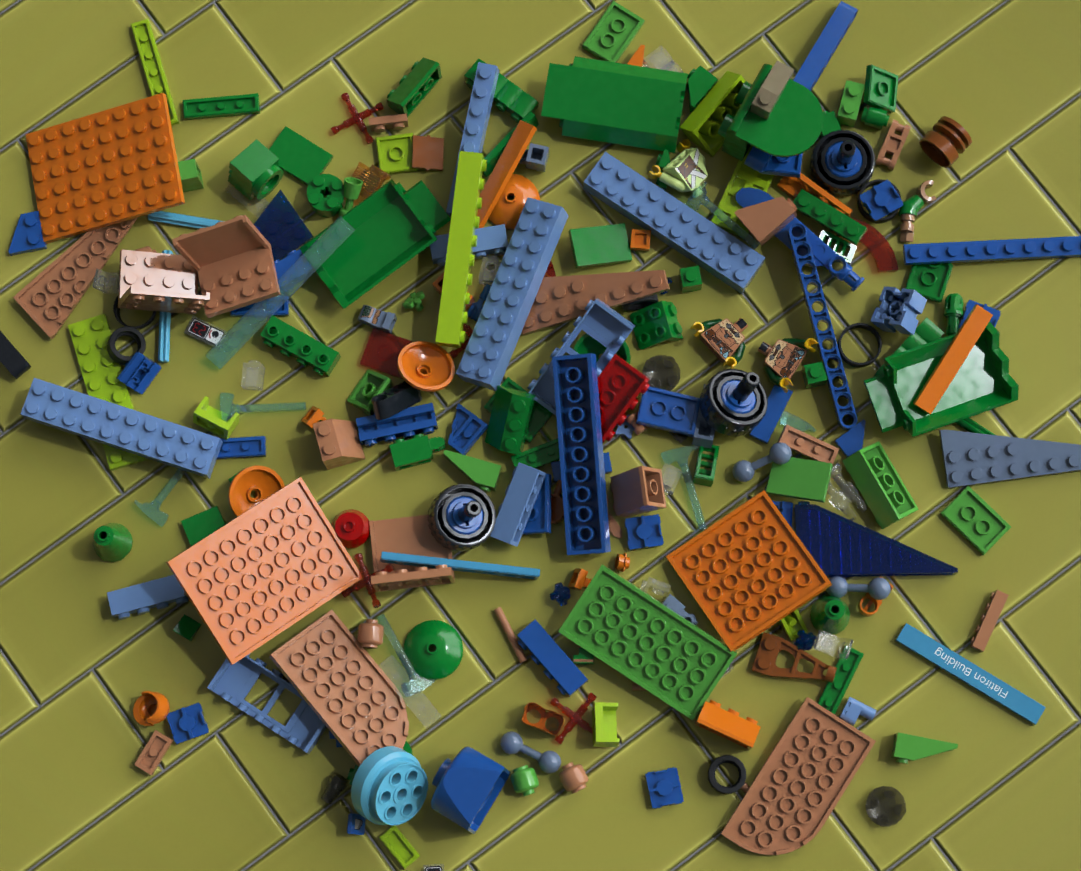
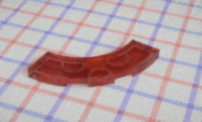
[836,217,898,272]

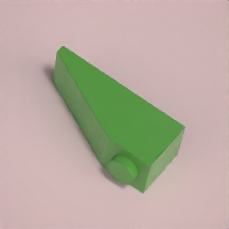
[443,449,502,493]
[891,732,958,764]

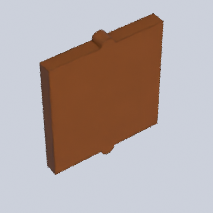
[412,135,444,171]

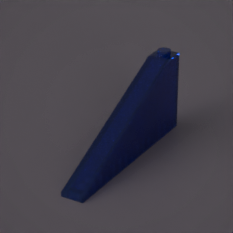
[793,501,958,578]

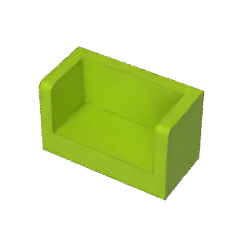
[193,396,240,440]
[592,702,620,747]

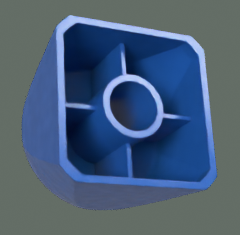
[430,746,511,834]

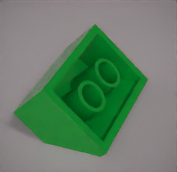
[387,57,442,118]
[485,385,536,455]

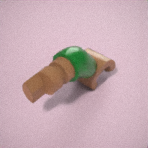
[899,180,937,243]

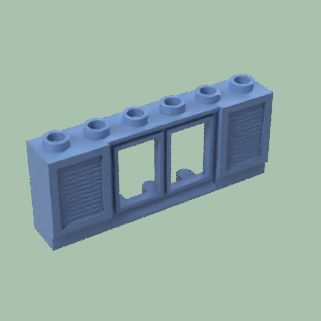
[527,298,635,415]
[207,653,327,754]

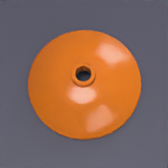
[488,174,540,230]
[397,341,455,392]
[228,465,285,517]

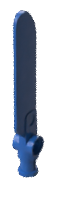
[736,188,865,292]

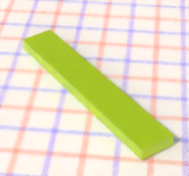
[130,19,180,126]

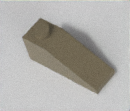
[750,61,794,120]

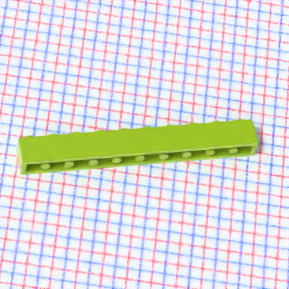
[435,151,487,348]

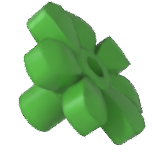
[403,291,425,312]

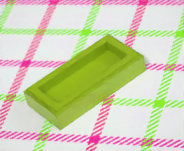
[379,825,420,869]

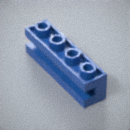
[356,403,438,446]
[517,619,588,696]

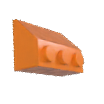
[695,700,761,750]

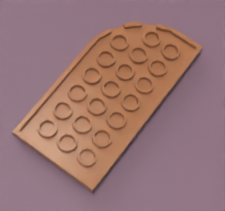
[269,610,409,767]
[721,697,876,855]

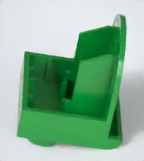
[717,64,823,161]

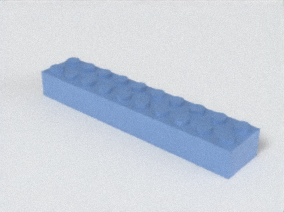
[583,152,765,294]
[456,197,569,391]
[21,378,223,479]

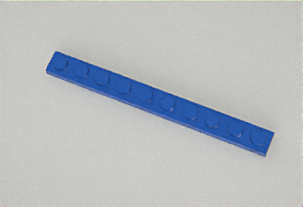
[903,236,1081,265]

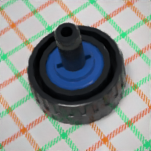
[810,130,875,197]
[699,369,768,437]
[428,484,496,552]

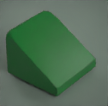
[172,614,202,641]

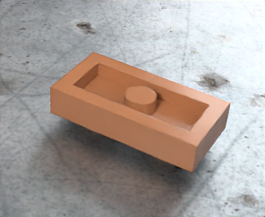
[368,113,409,133]
[134,730,174,775]

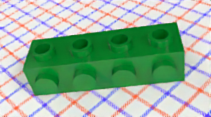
[260,315,341,376]

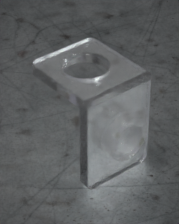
[814,630,853,659]

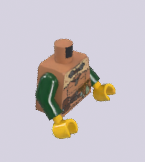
[690,318,748,369]
[757,338,818,393]

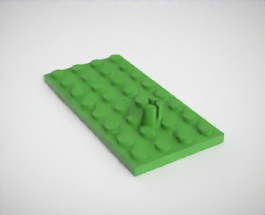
[558,564,737,720]

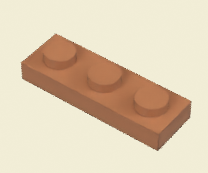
[777,425,839,465]

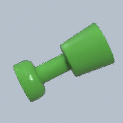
[338,177,363,217]

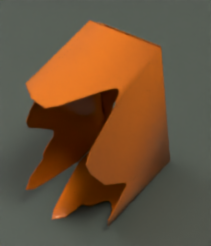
[521,702,564,737]

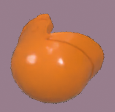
[133,691,170,726]

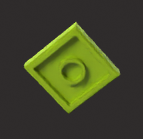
[376,133,418,176]

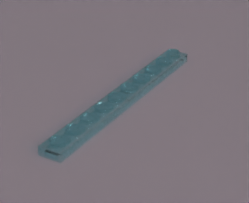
[206,216,355,369]

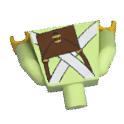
[647,139,708,197]

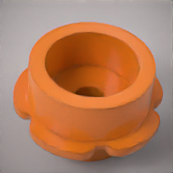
[615,553,630,572]

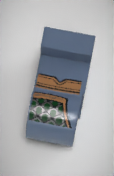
[357,305,397,335]

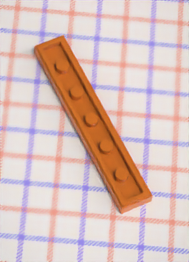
[477,120,537,228]
[913,304,993,415]

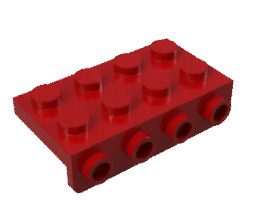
[598,354,650,443]

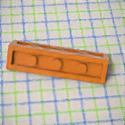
[777,173,853,217]

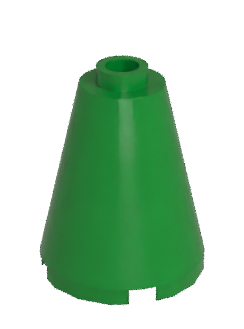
[93,523,133,562]
[810,595,850,635]

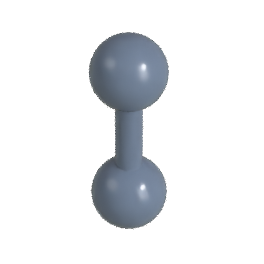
[732,442,792,482]
[826,576,891,600]
[500,731,561,774]

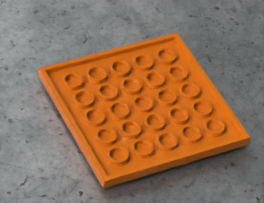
[666,490,832,652]

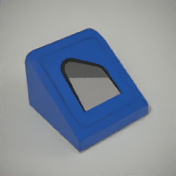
[347,813,366,835]

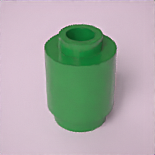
[860,106,890,129]

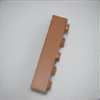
[970,590,1009,652]

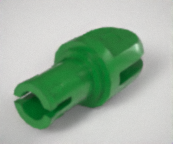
[944,293,963,336]

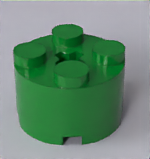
[307,174,346,218]

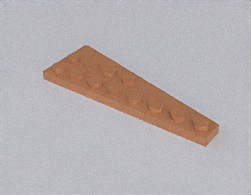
[13,217,138,339]
[522,270,670,335]

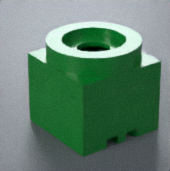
[228,139,284,201]

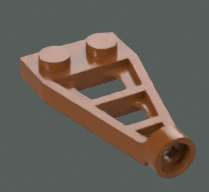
[752,632,837,683]

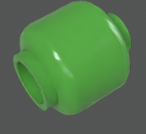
[510,765,539,797]

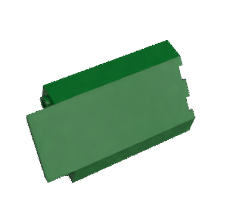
[541,56,688,153]
[300,179,451,309]
[863,322,1019,437]

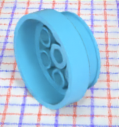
[351,746,428,825]

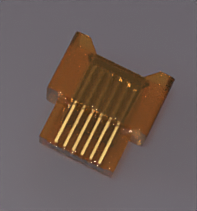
[352,162,392,198]

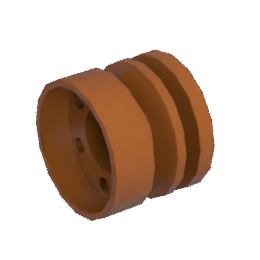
[919,116,972,168]

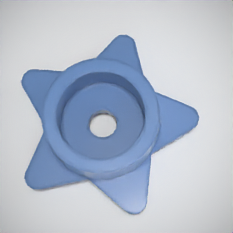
[615,414,635,439]

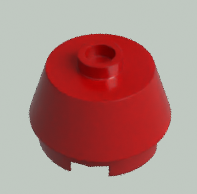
[332,509,370,548]

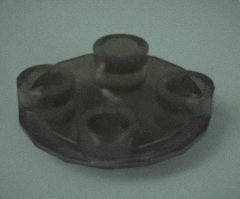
[642,355,680,391]
[865,786,906,827]

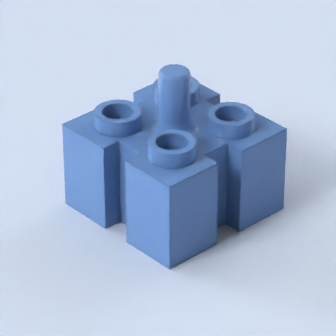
[871,286,927,335]

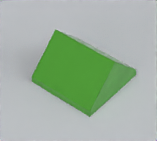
[347,369,393,416]

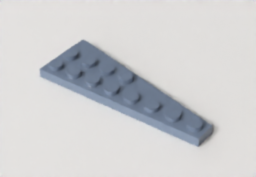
[939,429,1081,488]

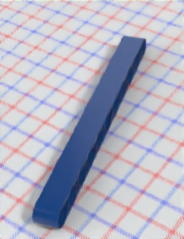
[744,1,858,173]
[788,223,857,430]

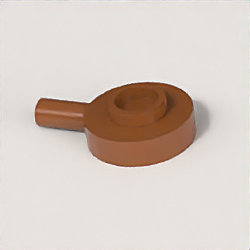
[551,480,564,524]

